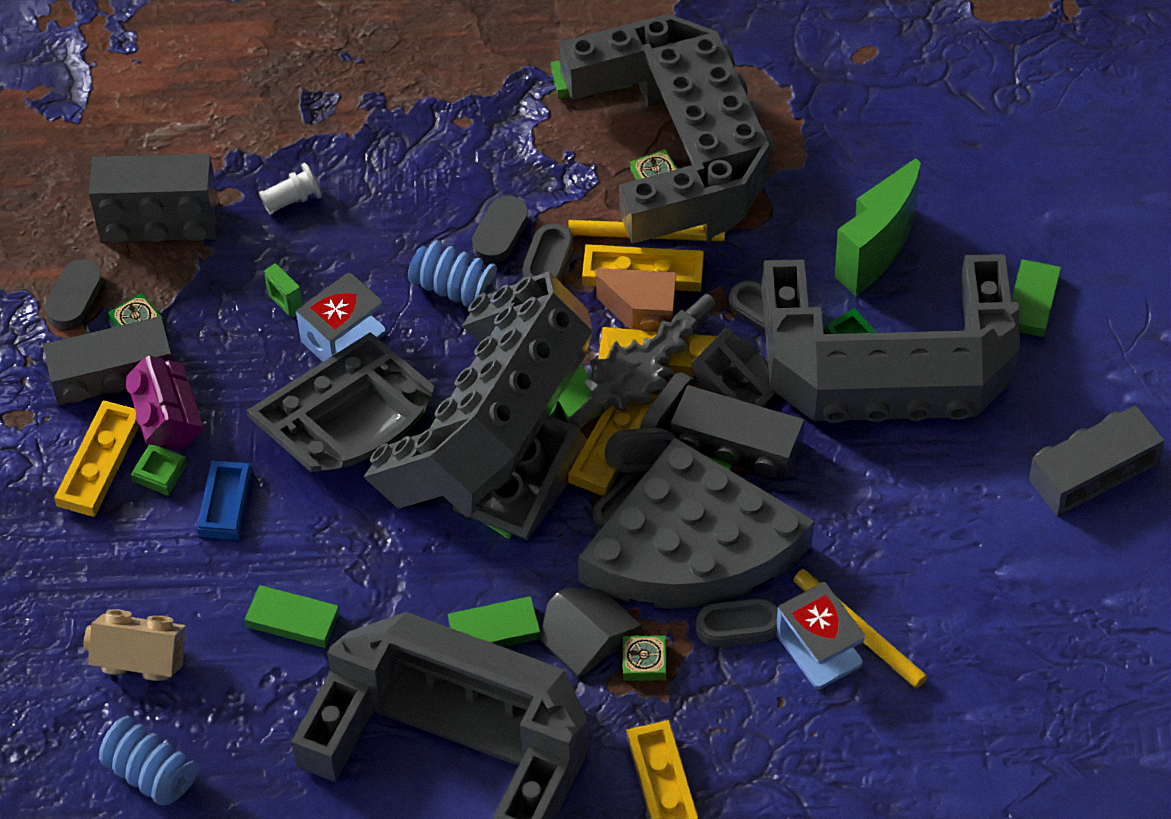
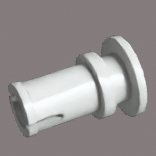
[259,163,322,215]

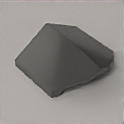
[690,328,776,407]
[540,587,642,680]

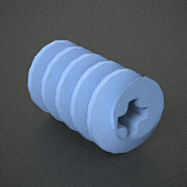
[408,240,497,308]
[99,716,199,806]

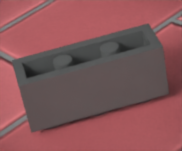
[43,316,172,405]
[671,385,804,481]
[1029,405,1165,516]

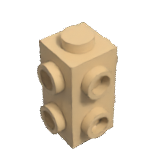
[84,610,186,681]

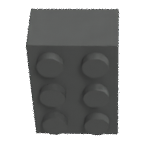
[89,154,219,243]

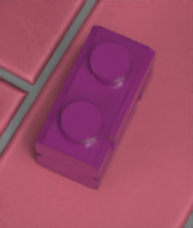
[126,356,203,451]

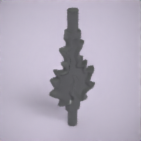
[568,294,716,429]

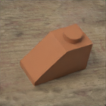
[596,268,676,331]

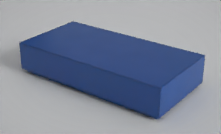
[197,460,253,540]

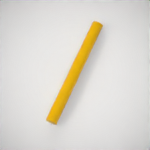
[568,220,725,241]
[793,569,927,689]

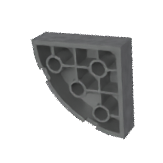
[578,438,815,609]

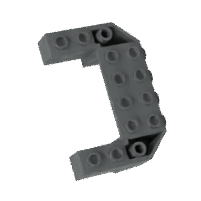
[559,14,774,244]
[761,254,1020,423]
[364,271,593,517]
[291,612,589,819]

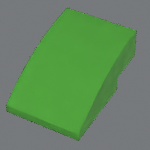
[835,158,921,296]

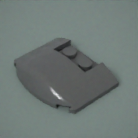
[247,332,435,472]

